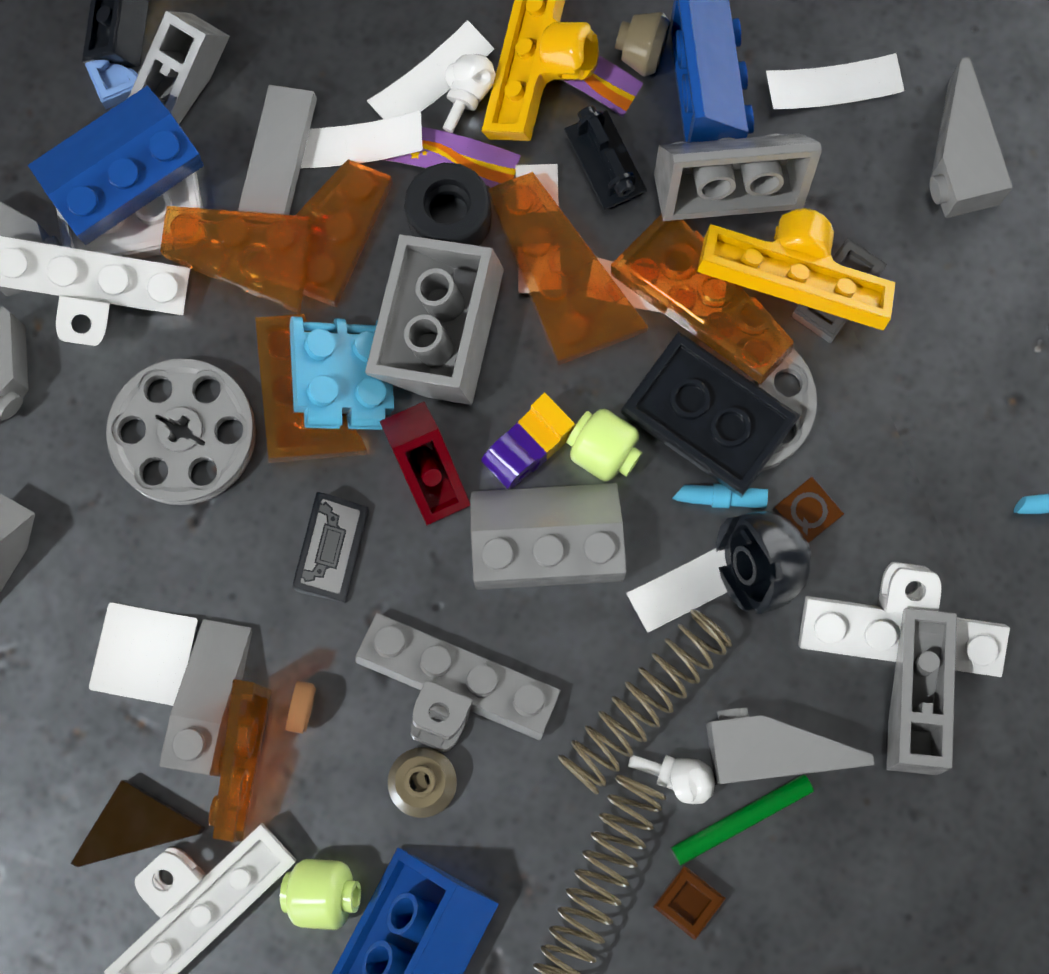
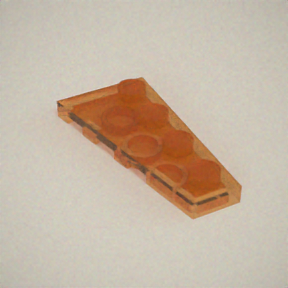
[488,172,648,365]
[611,214,794,384]

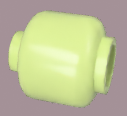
[566,408,643,481]
[280,859,361,930]

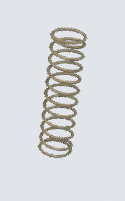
[558,609,732,794]
[533,774,667,974]

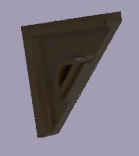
[71,780,205,867]

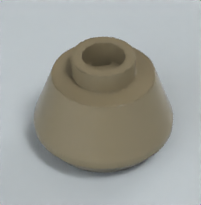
[615,12,671,77]
[388,747,457,818]

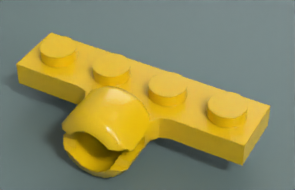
[481,0,599,141]
[697,208,896,331]

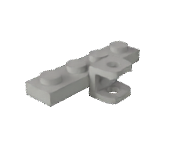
[355,613,561,752]

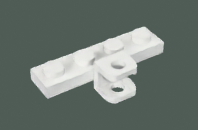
[0,236,190,346]
[798,562,1010,677]
[104,823,297,974]

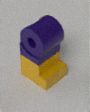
[481,392,575,490]

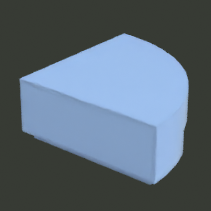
[85,60,138,109]

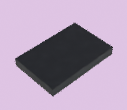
[621,331,800,498]

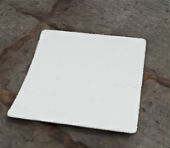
[89,603,198,706]

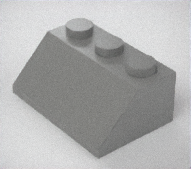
[654,133,822,221]
[365,234,504,405]
[471,483,626,590]

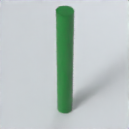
[670,774,814,866]

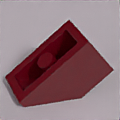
[379,401,471,526]

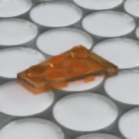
[247,159,393,307]
[160,206,312,314]
[255,314,367,463]
[208,679,272,842]

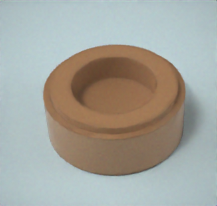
[285,681,316,734]

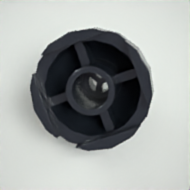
[716,511,811,614]

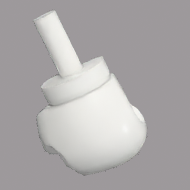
[443,54,496,133]
[628,755,716,804]

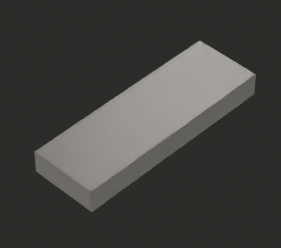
[237,85,317,228]

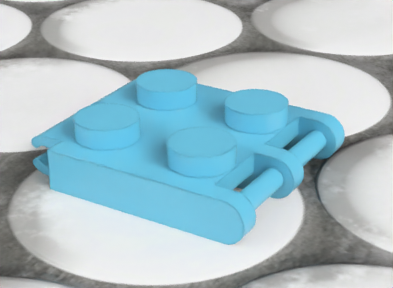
[290,316,394,430]

